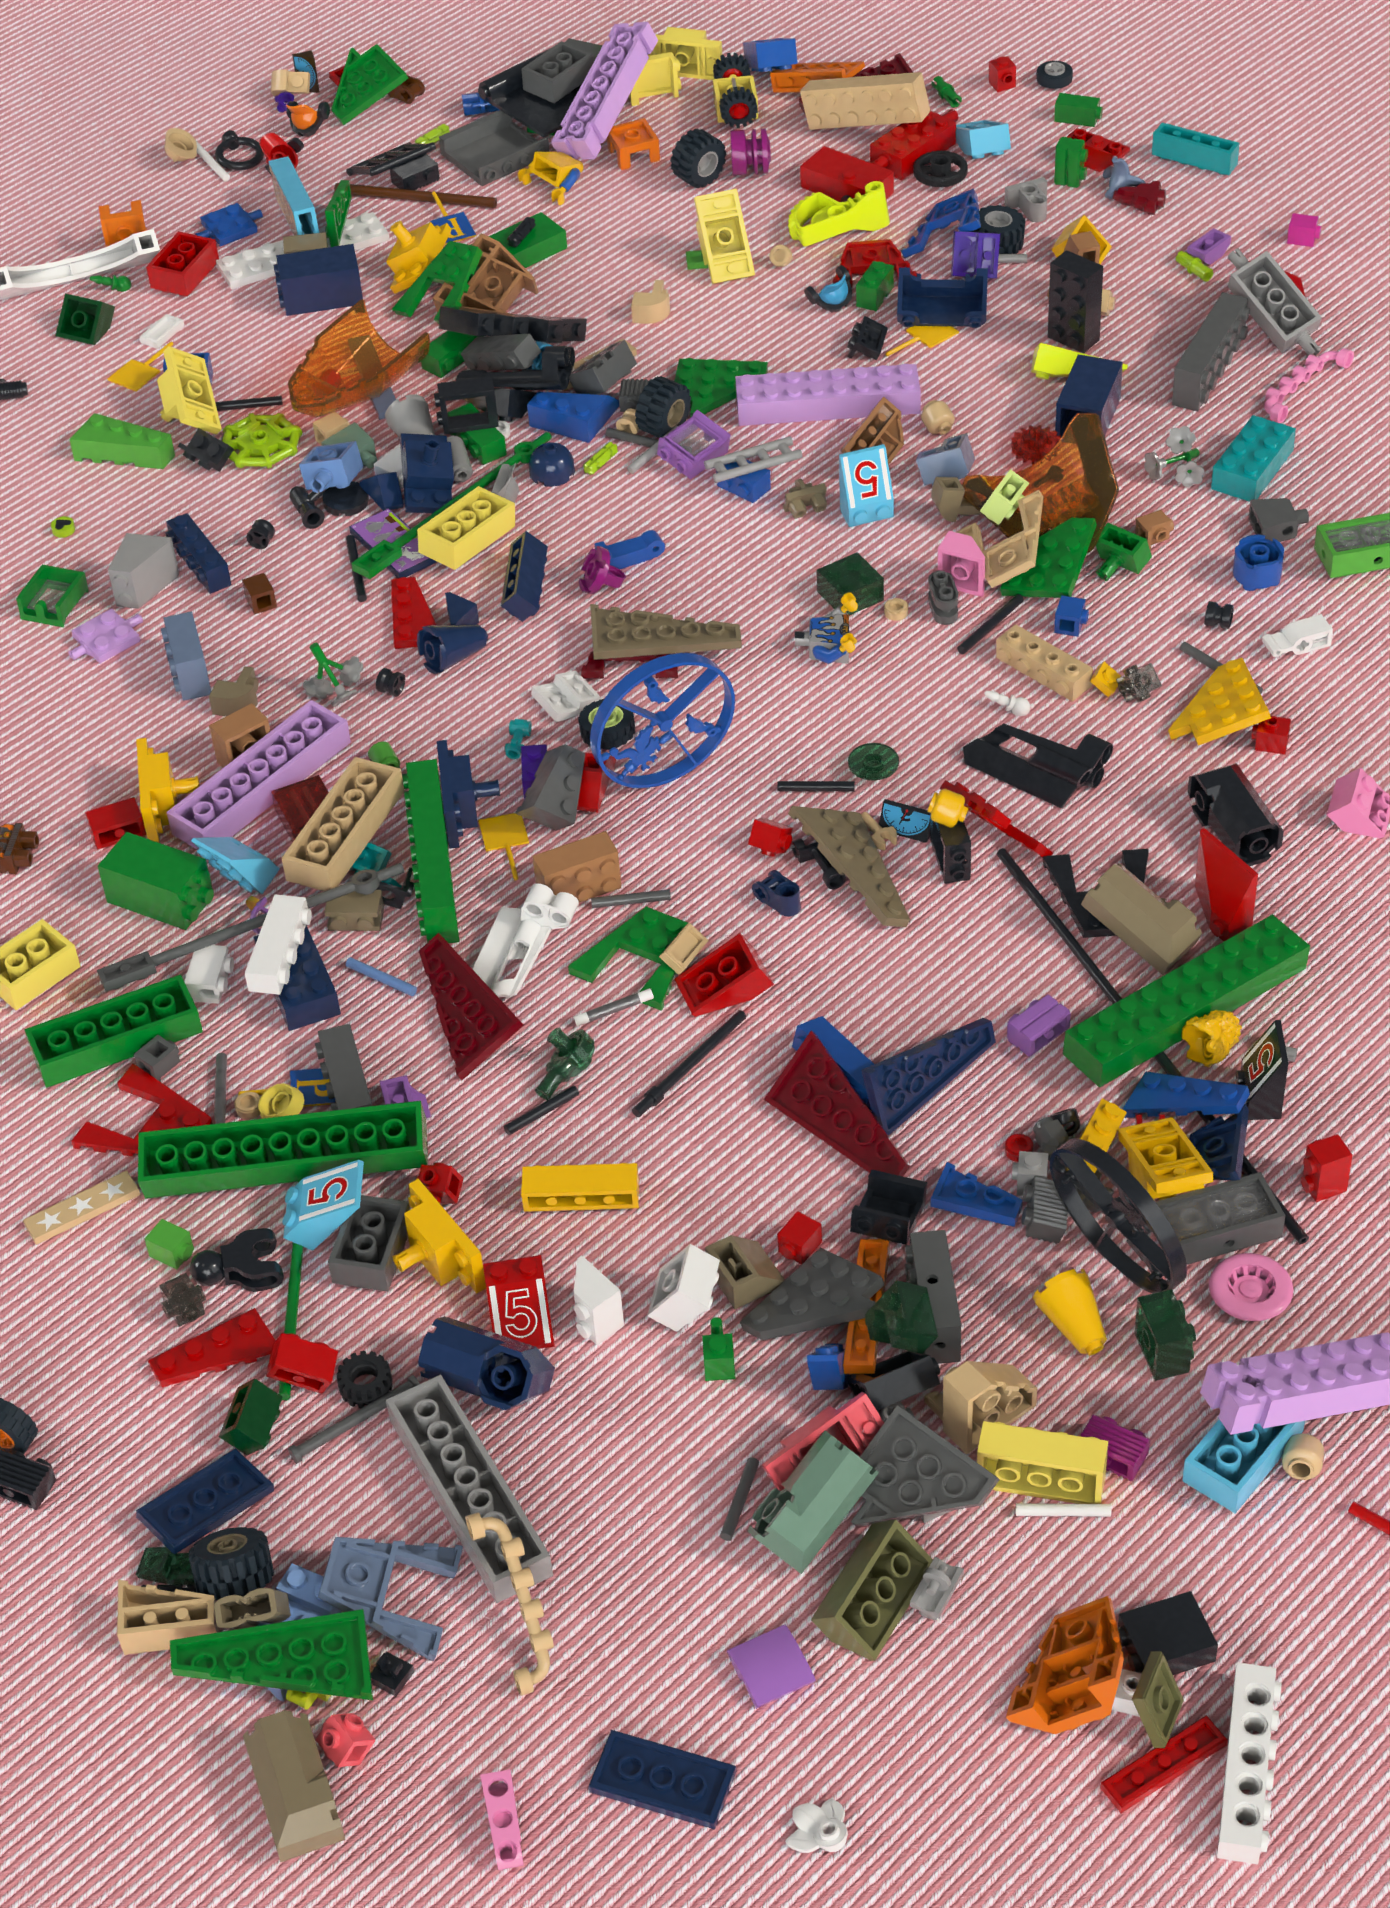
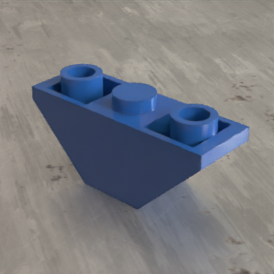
[807,1343,849,1390]

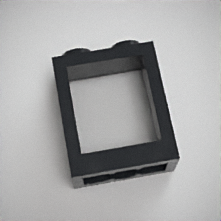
[434,376,499,434]
[930,813,971,884]
[846,1349,940,1411]

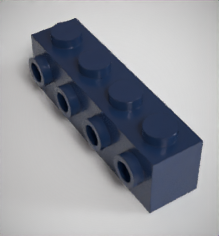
[165,513,232,594]
[501,531,548,622]

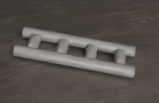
[704,436,803,483]

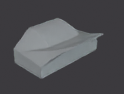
[491,463,519,503]

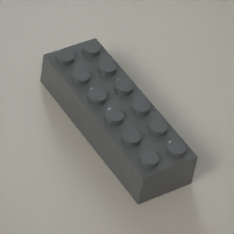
[1172,292,1250,412]

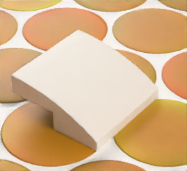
[531,670,601,722]

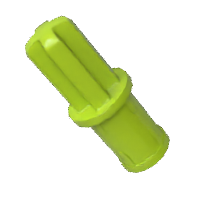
[1175,251,1214,282]

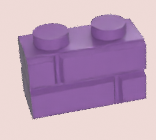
[1007,994,1071,1057]

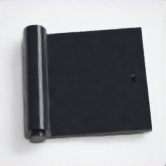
[478,46,582,138]

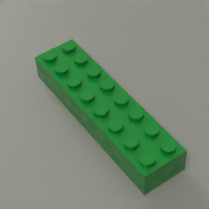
[402,759,460,943]

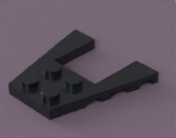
[1043,849,1149,938]

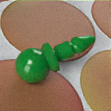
[90,275,132,292]

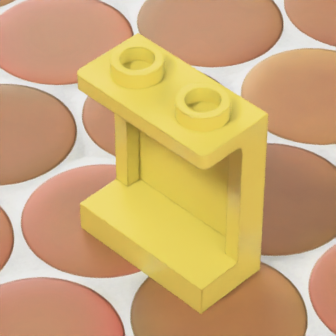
[628,52,681,106]

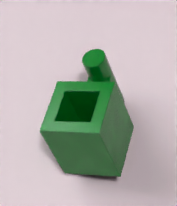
[702,1317,735,1381]

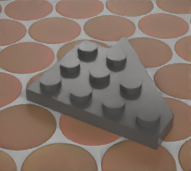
[740,1247,884,1340]
[851,1405,1000,1527]

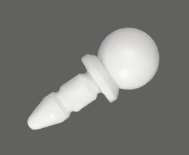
[984,691,1031,716]

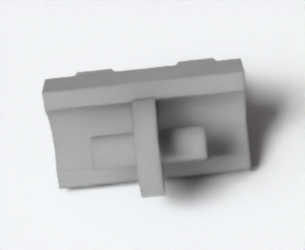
[910,1557,964,1620]

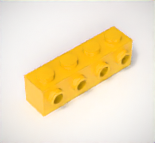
[521,1163,639,1212]

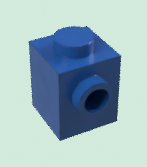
[1054,595,1089,637]

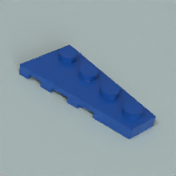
[1123,1071,1250,1118]

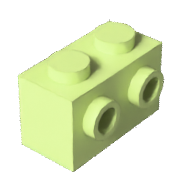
[980,469,1029,525]

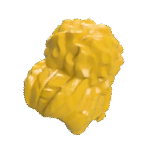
[1182,1010,1242,1068]

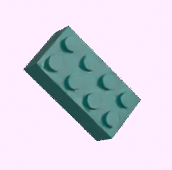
[1211,415,1296,502]

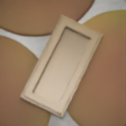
[659,923,709,975]

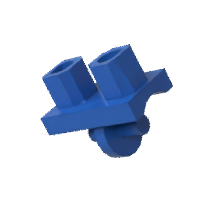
[461,92,500,116]

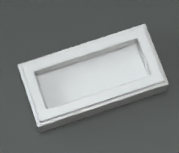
[140,314,185,349]

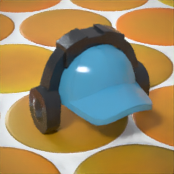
[804,265,852,313]

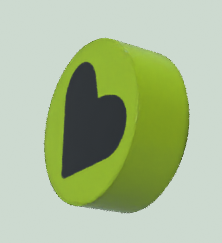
[51,516,75,538]

